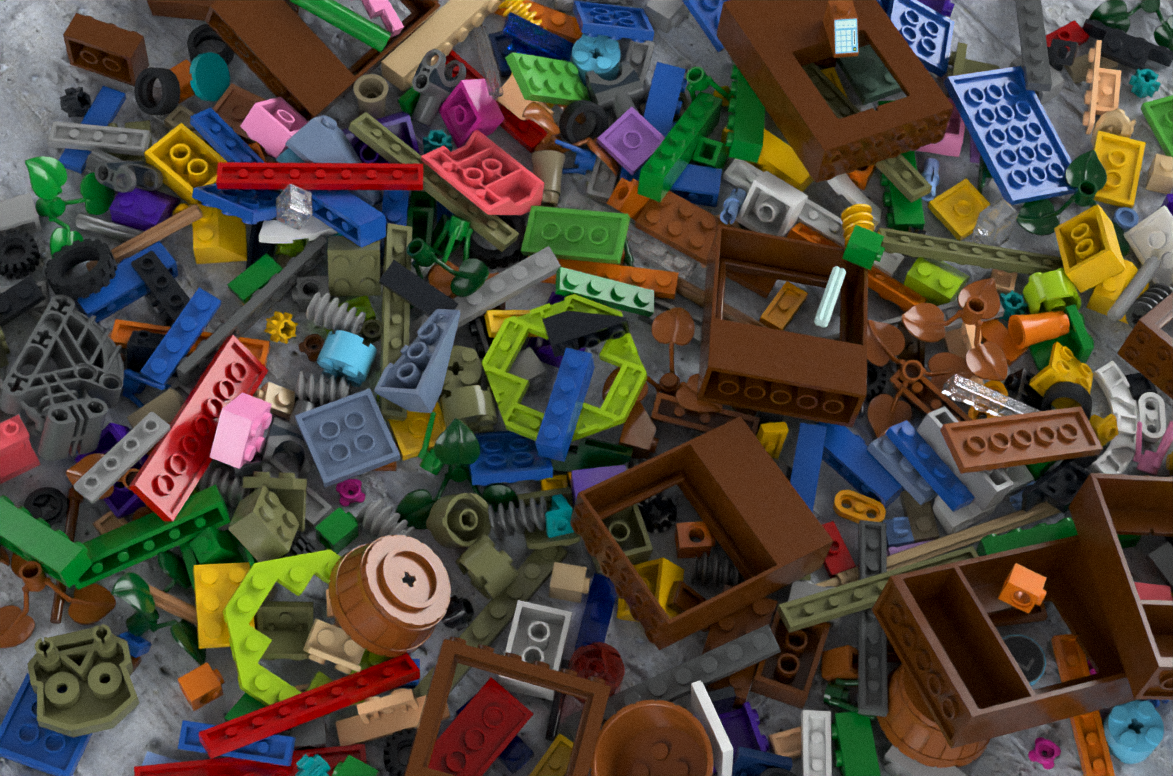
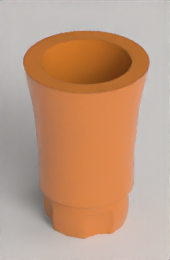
[1008,311,1070,350]

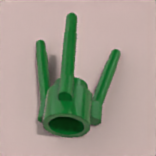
[686,66,732,102]
[432,215,473,263]
[418,412,445,475]

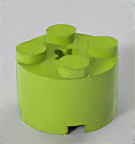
[1022,268,1082,314]

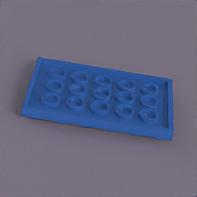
[943,66,1076,206]

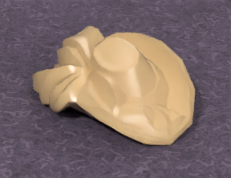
[1091,108,1136,147]

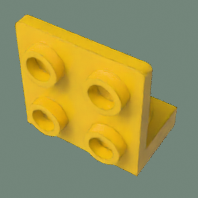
[1029,342,1093,409]

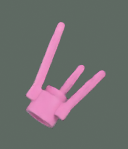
[1133,421,1173,476]

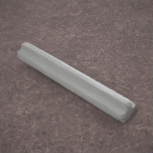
[1107,256,1161,322]

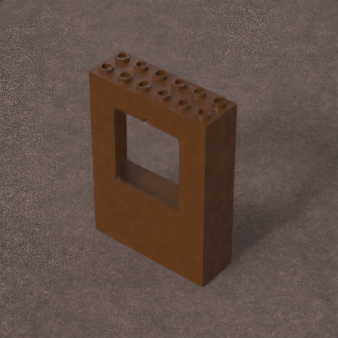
[716,0,954,183]
[1069,473,1173,700]
[872,535,1139,749]

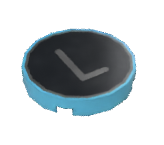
[1002,634,1046,686]

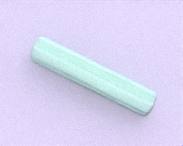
[814,266,846,328]

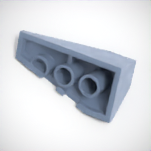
[285,115,383,206]
[374,309,461,413]

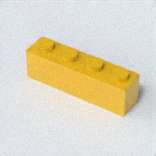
[720,127,814,192]

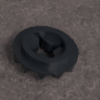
[24,487,68,527]
[637,493,677,533]

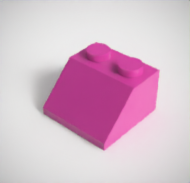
[438,79,505,148]

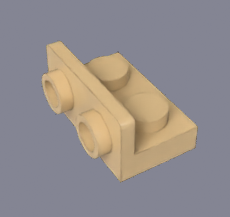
[303,618,365,674]

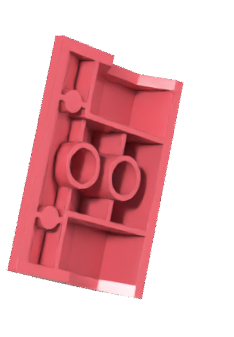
[421,130,544,215]

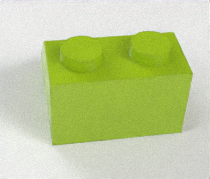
[904,257,970,306]

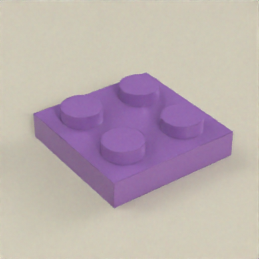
[596,107,665,175]

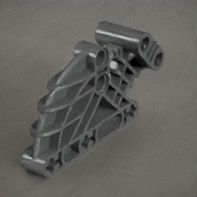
[0,294,124,461]

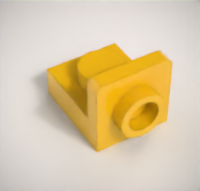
[1089,414,1118,446]

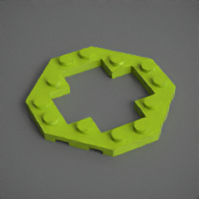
[482,294,648,442]
[223,549,393,706]

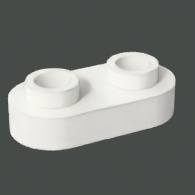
[1137,392,1166,443]

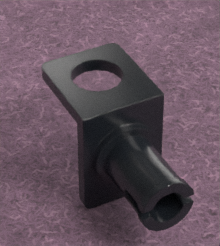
[1047,39,1079,71]

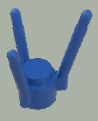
[555,139,597,175]
[122,369,172,408]

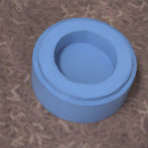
[1112,207,1139,232]

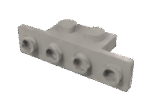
[74,412,171,503]

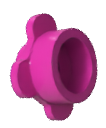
[336,479,366,507]
[1028,737,1061,770]

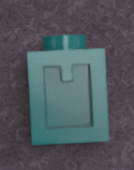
[545,494,574,538]

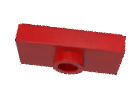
[1046,20,1089,52]
[822,521,856,579]

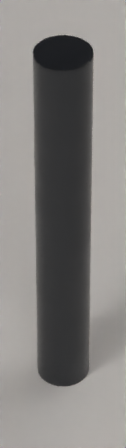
[545,659,573,741]

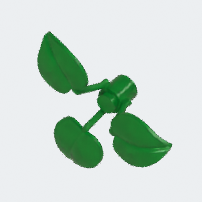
[25,156,115,269]

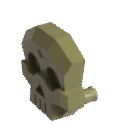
[27,624,140,737]

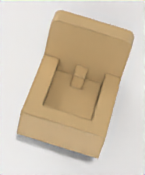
[253,382,295,419]

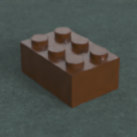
[63,13,149,87]
[750,608,831,709]

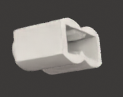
[932,496,996,535]

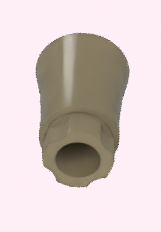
[354,74,389,119]
[531,150,566,208]

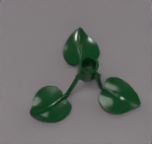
[1089,0,1173,51]
[1015,150,1129,257]
[381,214,489,310]
[395,418,518,530]
[111,549,206,665]

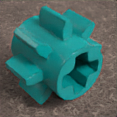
[1129,68,1161,98]
[423,129,453,154]
[999,290,1028,321]
[295,754,331,776]

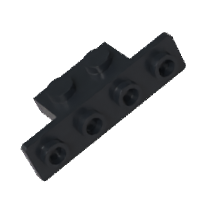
[1082,19,1173,70]
[131,251,208,327]
[1022,455,1097,513]

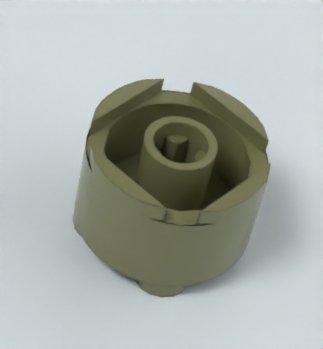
[439,345,482,399]
[440,385,498,433]
[426,493,491,549]
[455,534,520,600]

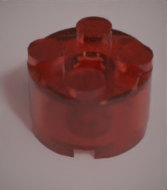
[569,642,625,704]

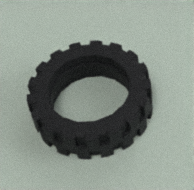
[460,215,527,269]
[44,239,117,300]

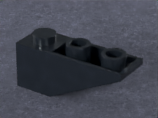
[542,311,630,357]

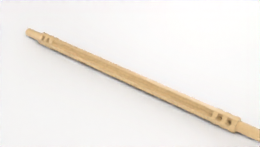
[814,501,1061,587]

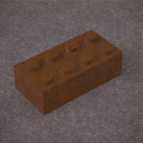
[690,584,777,709]

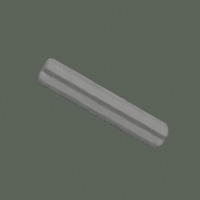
[75,213,144,241]

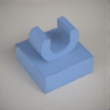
[883,516,915,548]

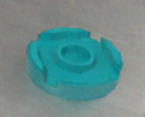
[189,52,230,102]

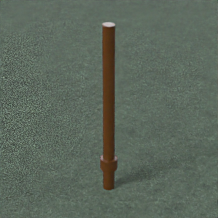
[50,485,84,624]

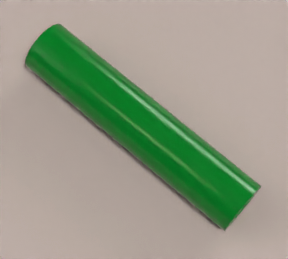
[289,0,392,52]

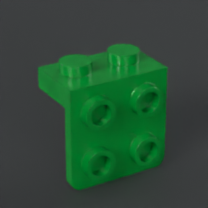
[1029,304,1094,371]

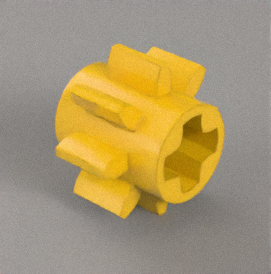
[264,311,298,344]

